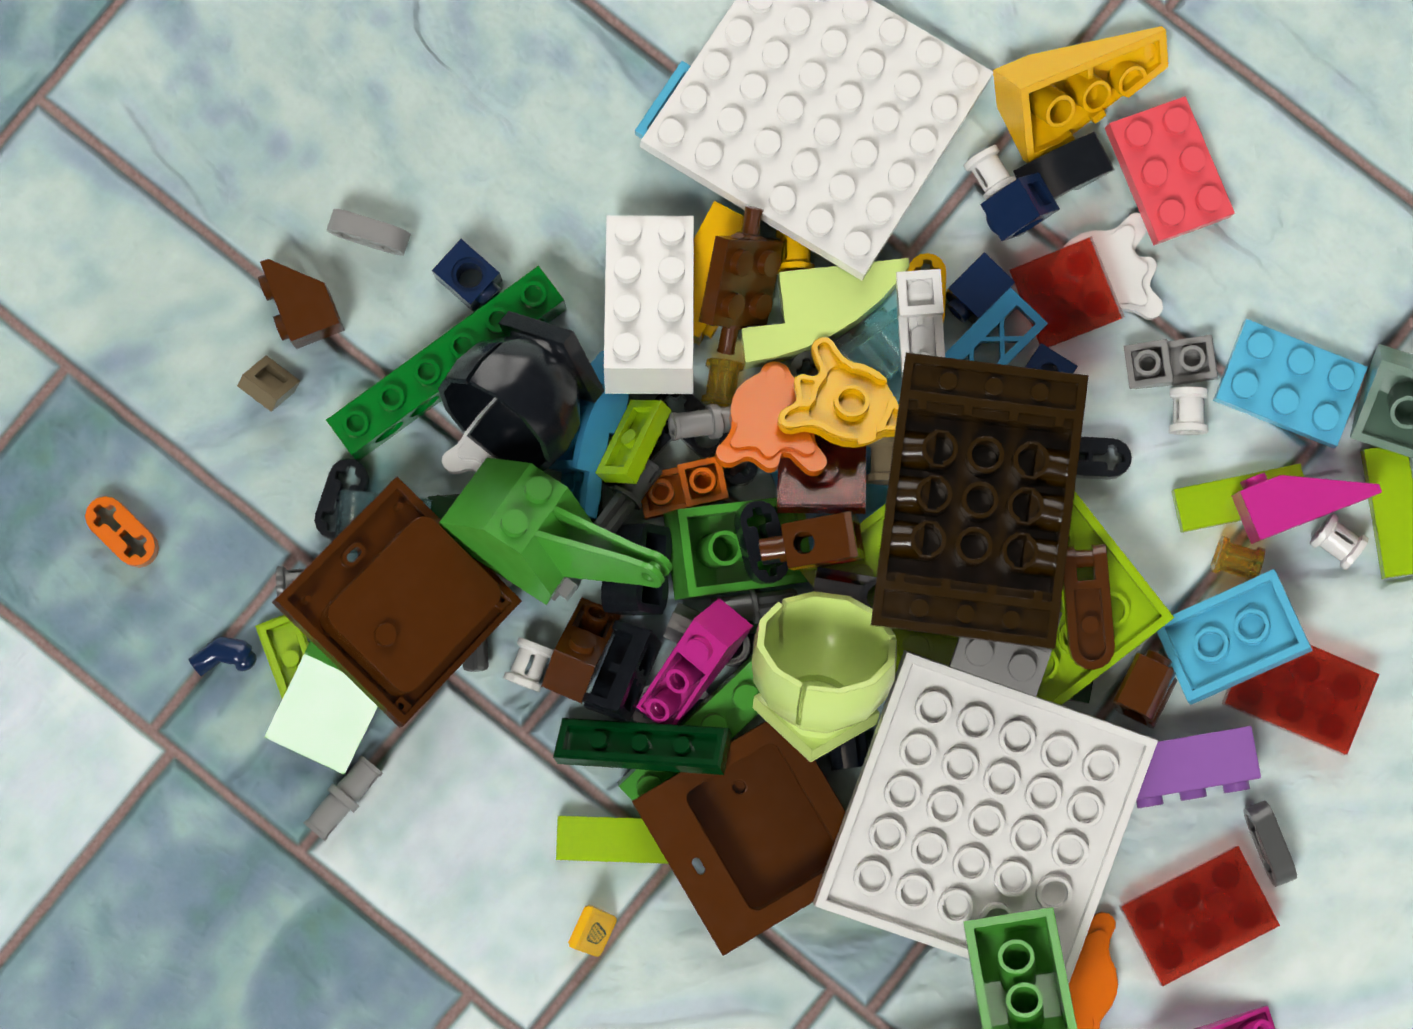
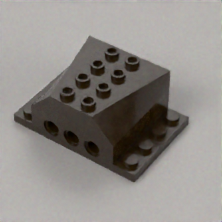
[871,352,1089,650]

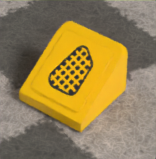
[568,904,617,957]

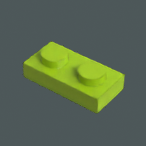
[595,400,672,484]

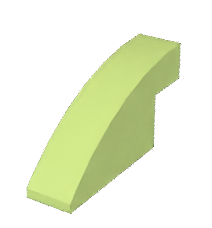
[741,258,910,369]

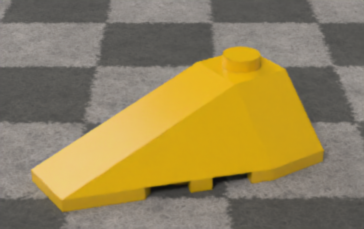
[993,26,1168,163]

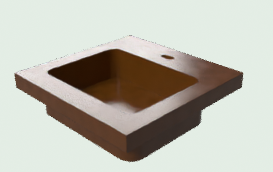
[272,477,522,728]
[632,721,846,956]

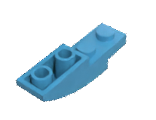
[549,351,629,519]

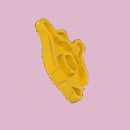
[778,337,898,448]

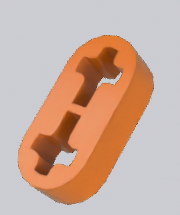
[85,496,159,568]

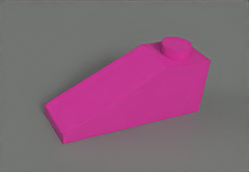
[1231,472,1382,544]

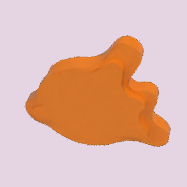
[715,362,827,476]
[1069,912,1118,1029]

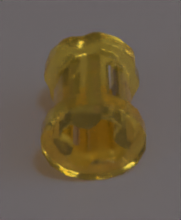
[701,358,744,407]
[1210,536,1266,581]

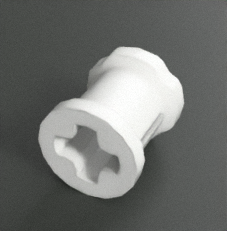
[963,145,1016,200]
[1169,387,1208,435]
[1310,513,1369,570]
[503,637,554,692]

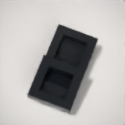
[1013,132,1115,199]

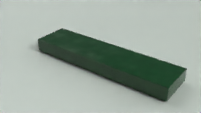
[553,718,733,775]

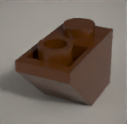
[258,259,345,349]
[541,597,621,704]

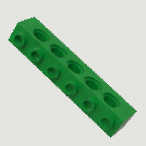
[326,265,567,461]

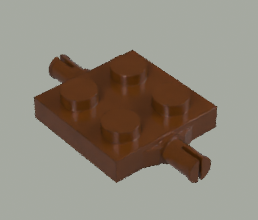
[699,206,784,355]

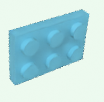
[1213,319,1368,449]
[1157,569,1313,705]

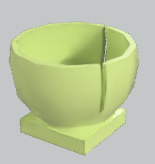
[752,591,897,763]

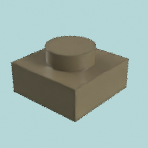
[237,355,300,412]

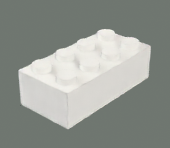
[604,215,694,394]

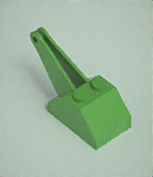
[439,458,673,605]
[963,907,1077,1029]

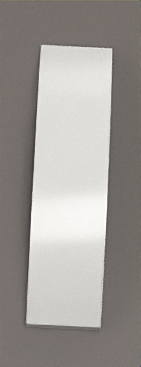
[896,269,945,377]

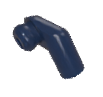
[188,637,257,676]

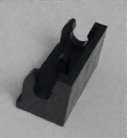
[582,620,662,722]

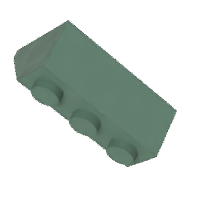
[1350,344,1413,458]

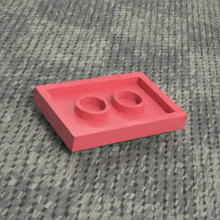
[1104,96,1235,246]

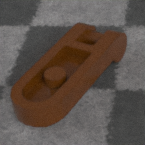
[1063,544,1115,670]

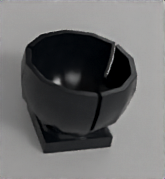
[438,311,605,472]

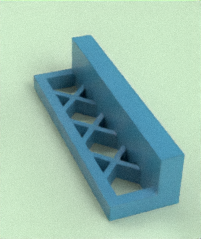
[897,287,1048,405]

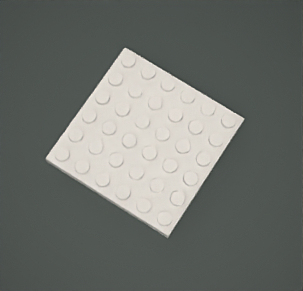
[640,0,993,281]
[813,650,1158,984]

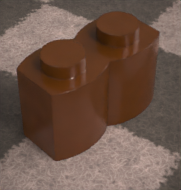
[1112,650,1178,728]

